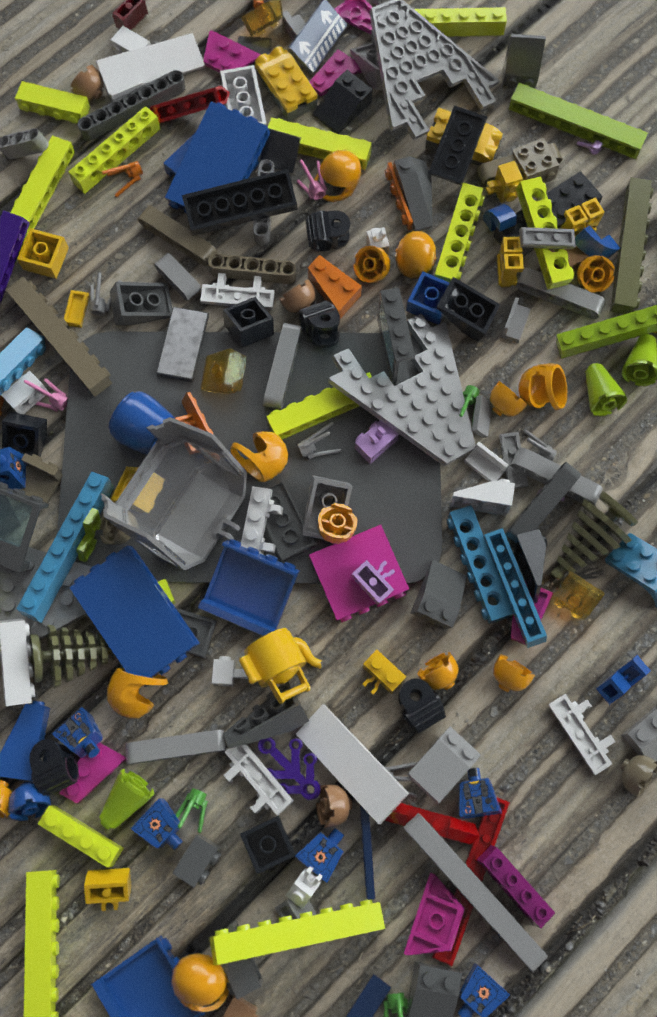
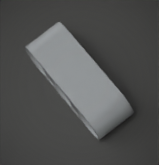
[0,128,49,160]
[154,253,201,301]

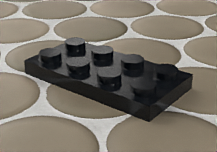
[428,105,488,186]

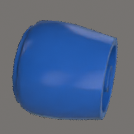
[108,391,175,455]

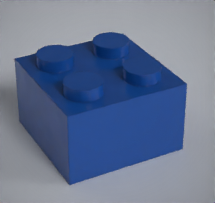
[406,271,449,325]

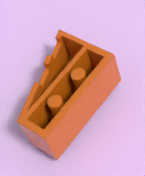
[308,255,362,319]

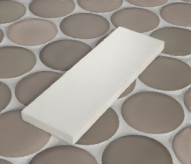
[96,33,205,96]
[296,704,409,824]

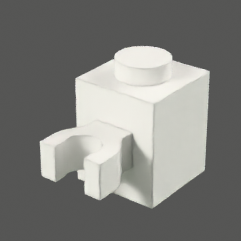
[366,227,389,255]
[212,656,248,687]
[285,866,323,909]

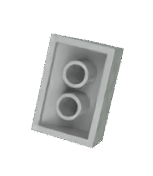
[622,705,657,761]

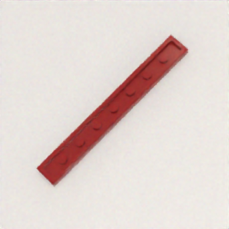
[432,797,510,966]

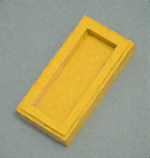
[64,290,90,328]

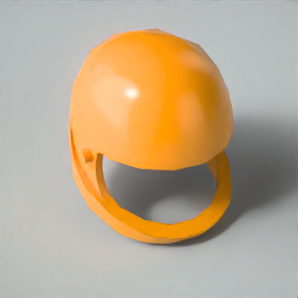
[314,150,362,202]
[395,231,436,279]
[518,363,568,410]
[230,431,288,482]
[107,668,168,719]
[171,953,229,1012]

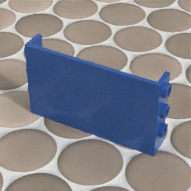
[165,102,270,213]
[70,545,200,687]

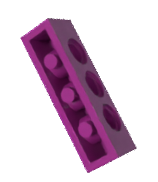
[476,846,556,929]

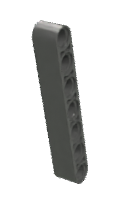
[77,70,186,141]

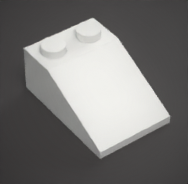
[449,479,515,516]

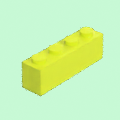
[15,81,91,124]
[38,805,124,868]

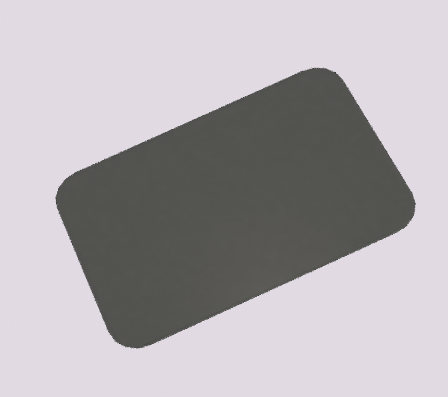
[57,331,442,584]

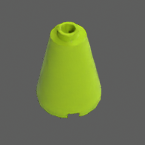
[622,334,657,386]
[585,363,627,416]
[99,769,155,829]

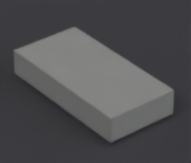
[472,395,492,437]

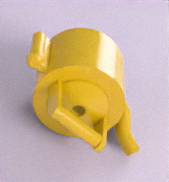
[239,628,322,704]

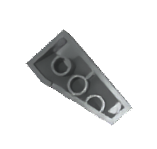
[393,156,433,231]
[223,682,309,749]

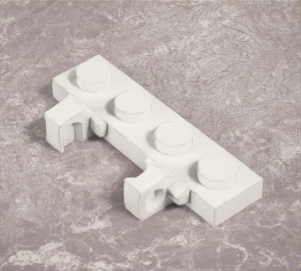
[200,273,275,310]
[241,486,283,555]
[548,694,616,775]
[224,744,294,815]

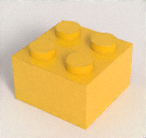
[17,228,69,279]

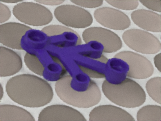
[258,737,321,800]

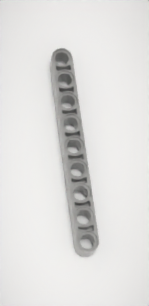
[403,813,548,972]

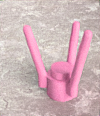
[297,160,327,200]
[24,378,69,412]

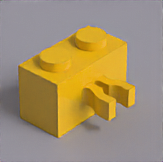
[486,161,523,203]
[362,649,406,695]
[84,868,132,911]

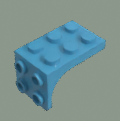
[605,533,657,607]

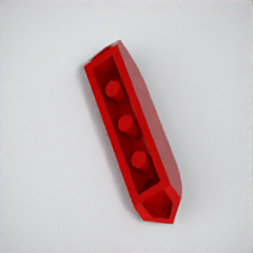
[150,86,230,123]
[384,803,479,845]

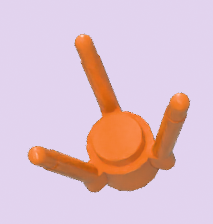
[101,161,143,197]

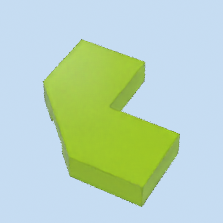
[76,508,101,562]

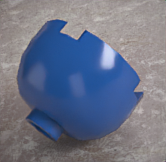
[8,782,51,821]

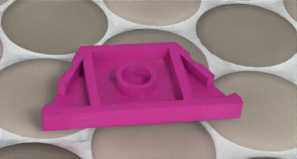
[203,30,261,73]
[404,873,465,955]

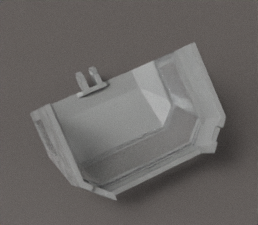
[101,417,247,570]

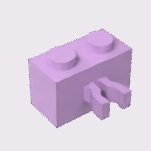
[355,421,399,464]
[351,560,395,605]

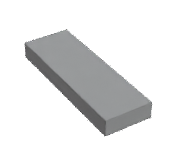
[519,227,576,249]
[499,432,528,489]

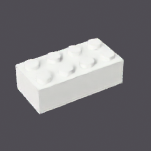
[220,65,267,126]
[0,619,35,706]

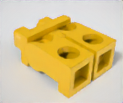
[560,197,605,236]
[497,237,524,287]

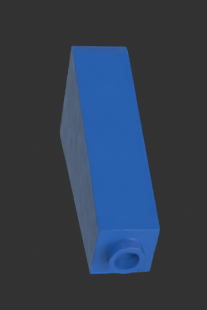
[0,701,50,781]

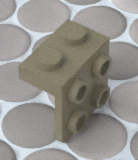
[513,139,559,182]
[20,453,63,503]

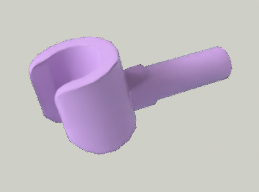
[576,140,602,155]

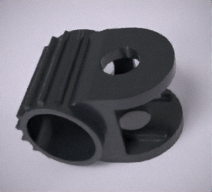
[305,210,350,252]
[298,301,340,348]
[398,679,446,734]
[29,739,79,797]

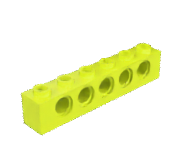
[68,106,160,194]
[516,177,574,290]
[435,183,485,283]

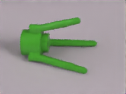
[459,385,480,425]
[175,788,209,833]
[383,992,408,1017]

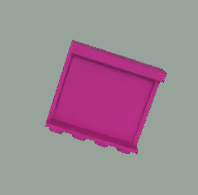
[308,525,409,623]

